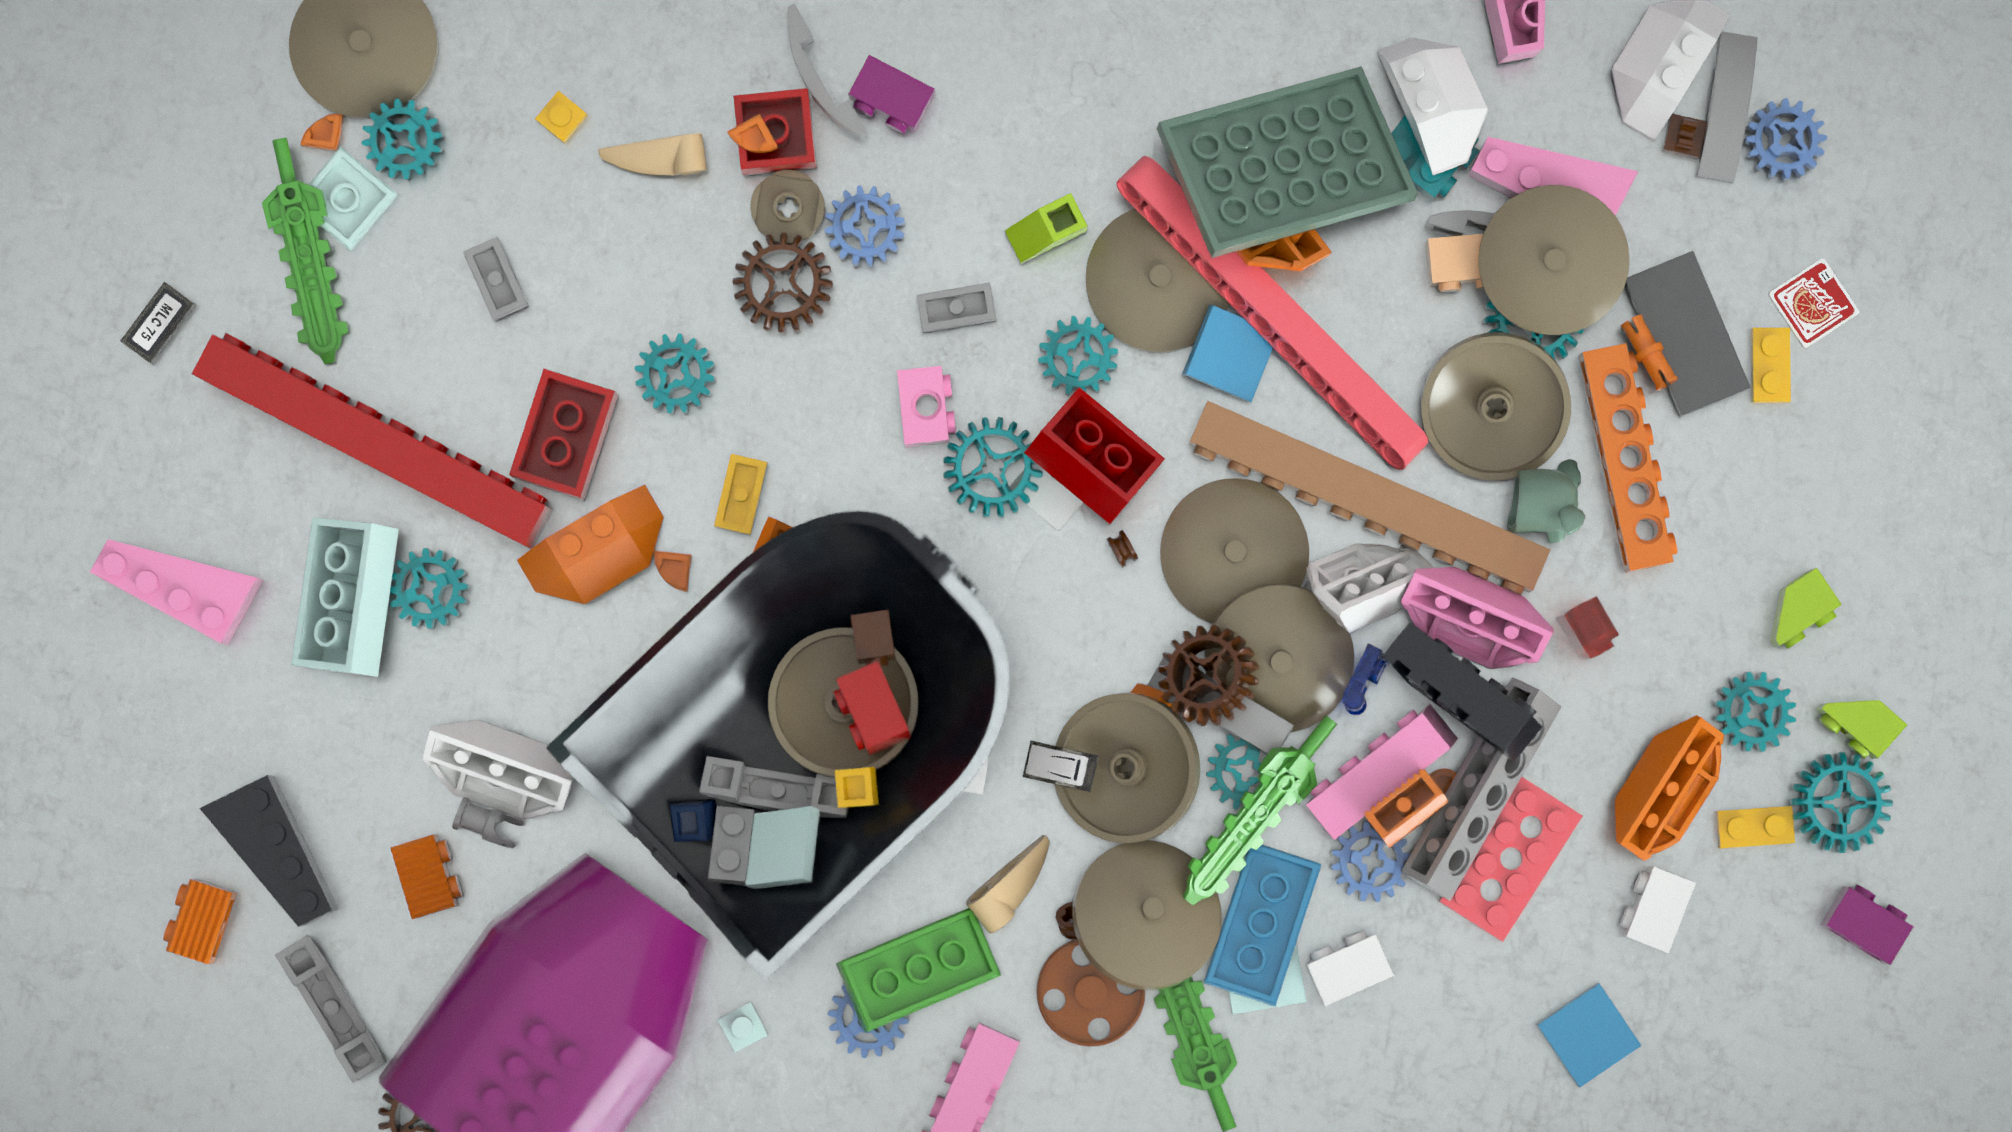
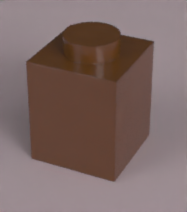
[851,610,896,667]

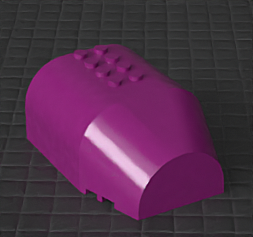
[379,852,708,1132]

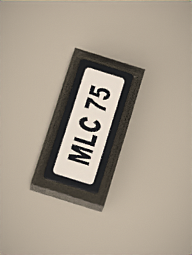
[120,282,196,364]

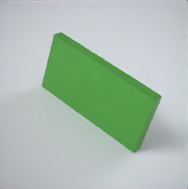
[836,908,1001,1033]

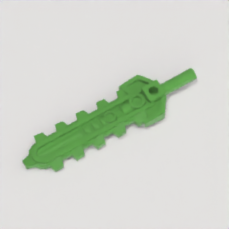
[262,137,349,365]
[1183,715,1337,905]
[1154,976,1237,1132]

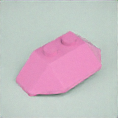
[1401,567,1554,669]

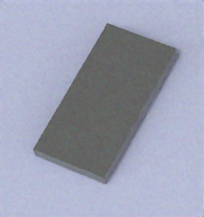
[1625,251,1751,417]

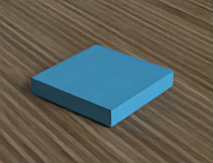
[1182,305,1273,402]
[1536,983,1642,1087]

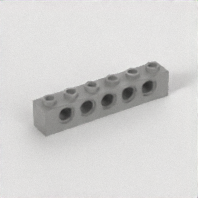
[1401,677,1561,901]

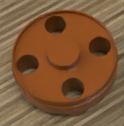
[1037,939,1145,1046]

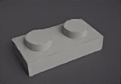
[463,237,528,321]
[917,282,996,333]
[708,806,755,885]

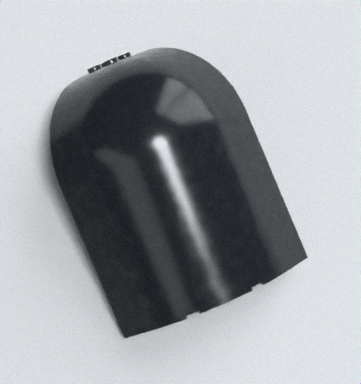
[546,511,1010,980]

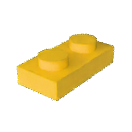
[1751,328,1791,403]
[714,454,768,535]
[1716,806,1795,848]

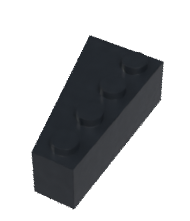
[1382,622,1542,762]
[199,775,339,927]

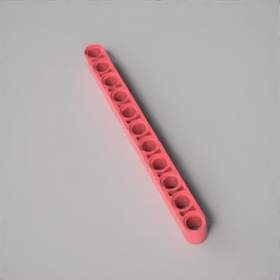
[1116,156,1428,470]

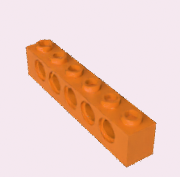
[1578,343,1677,573]

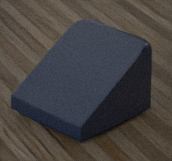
[670,800,717,842]

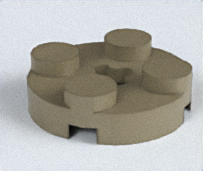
[750,170,825,245]

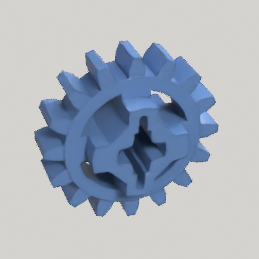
[1744,98,1827,181]
[825,185,905,267]
[1331,821,1411,902]
[828,985,909,1058]

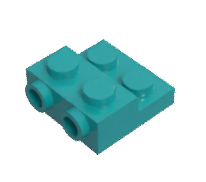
[1391,115,1480,201]

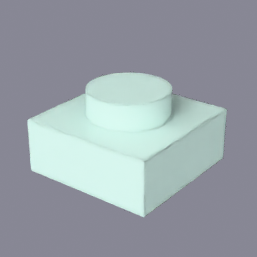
[717,1002,768,1053]

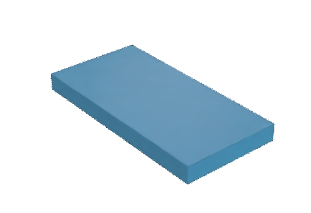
[1204,845,1322,1007]

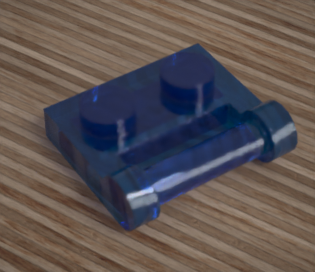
[1342,643,1387,716]

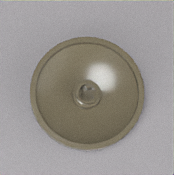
[289,0,438,120]
[1478,185,1629,335]
[1085,209,1229,353]
[1421,332,1571,481]
[1160,478,1309,624]
[1204,583,1354,732]
[768,628,919,777]
[1054,693,1200,843]
[1072,840,1222,990]

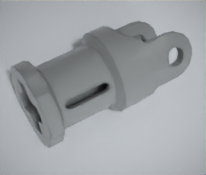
[452,797,524,848]

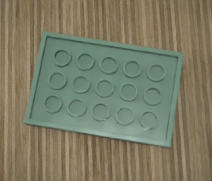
[1156,66,1418,258]

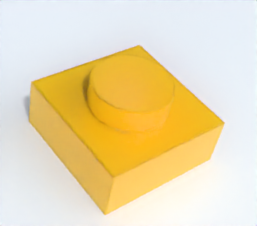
[535,90,588,144]
[835,767,879,808]

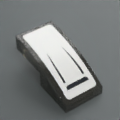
[1023,741,1099,792]

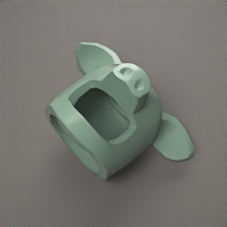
[1508,459,1585,543]

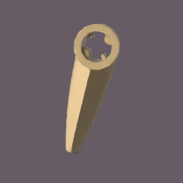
[598,133,707,175]
[966,835,1050,933]

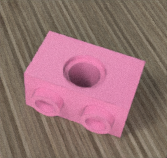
[897,366,956,447]

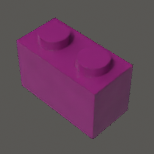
[848,55,936,134]
[1820,884,1914,965]

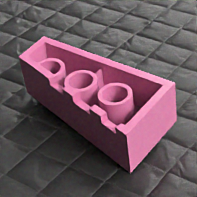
[1484,0,1545,64]
[1467,137,1638,216]
[90,539,264,645]
[1306,704,1458,840]
[922,1022,1020,1132]

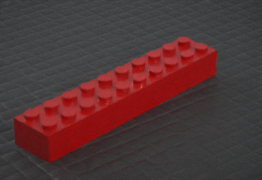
[191,333,553,549]

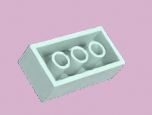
[291,517,399,677]

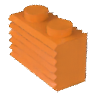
[1365,769,1449,848]
[391,834,462,919]
[163,879,237,964]

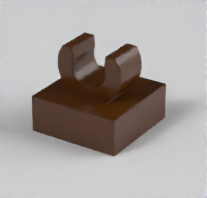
[1662,113,1707,159]

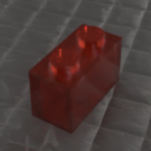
[1556,596,1619,659]

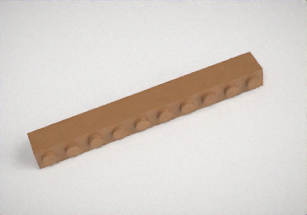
[1188,401,1551,595]

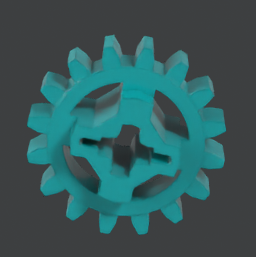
[361,99,444,179]
[1038,315,1119,396]
[634,333,716,415]
[390,548,470,629]
[1714,671,1796,752]
[1206,734,1267,810]

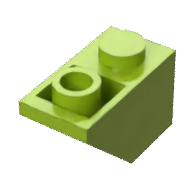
[1004,193,1088,264]
[1770,567,1842,649]
[1815,700,1908,759]

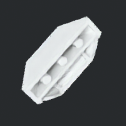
[1611,0,1730,141]
[1377,37,1488,175]
[1307,543,1435,633]
[422,720,573,819]

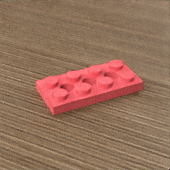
[1439,777,1583,942]

